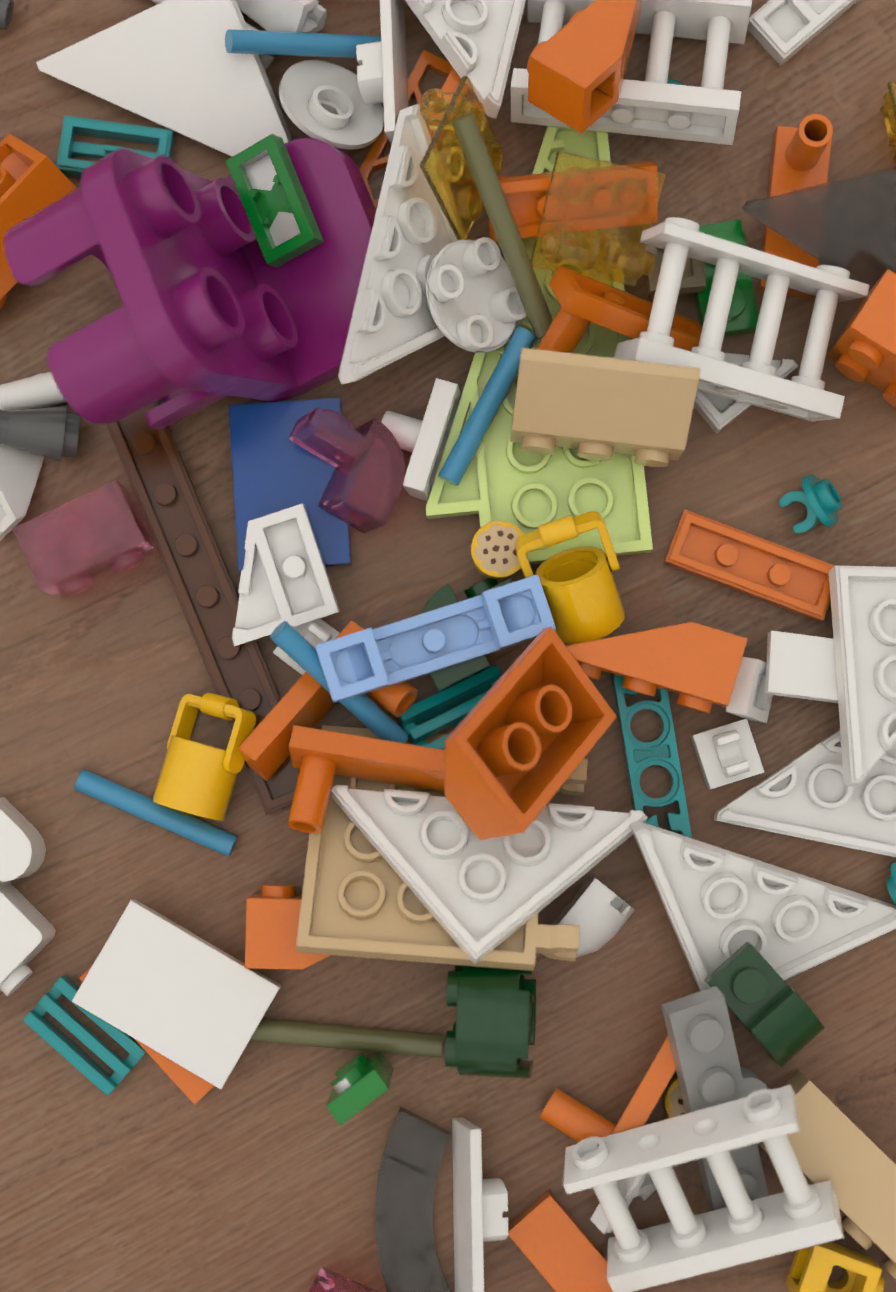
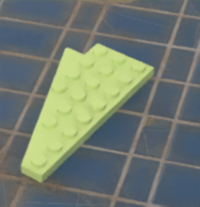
[426,126,653,564]

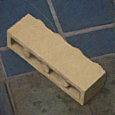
[758,1070,896,1280]

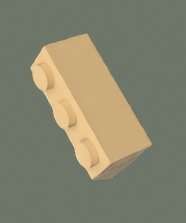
[510,348,700,467]

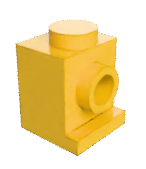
[785,1241,884,1292]

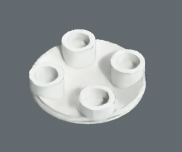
[426,237,527,353]

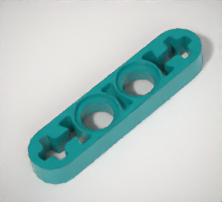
[611,674,692,838]

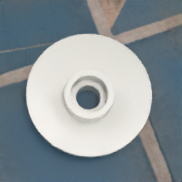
[279,60,384,150]

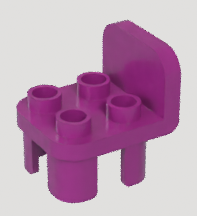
[4,138,376,429]

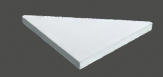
[36,0,293,157]
[405,0,526,119]
[338,103,465,384]
[829,565,896,786]
[714,729,896,857]
[331,785,648,964]
[629,821,896,991]

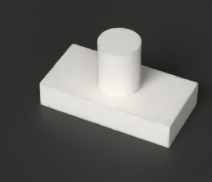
[378,378,462,501]

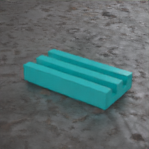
[56,115,176,178]
[398,664,502,750]
[23,975,147,1096]

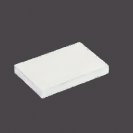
[72,899,282,1089]

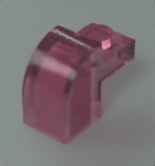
[288,407,405,533]

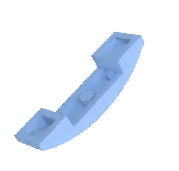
[315,574,557,702]

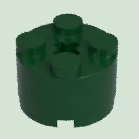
[445,965,536,1078]

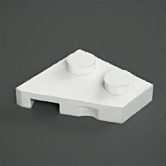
[232,503,340,646]

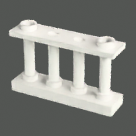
[511,0,752,145]
[614,217,870,422]
[563,1085,844,1292]

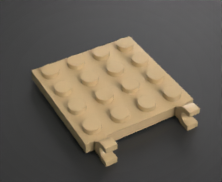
[296,725,588,971]

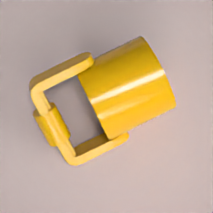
[515,511,625,644]
[152,692,256,821]

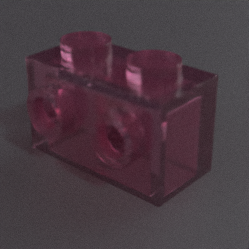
[12,480,154,598]

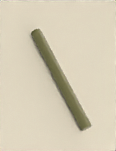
[451,112,553,338]
[250,1019,443,1058]

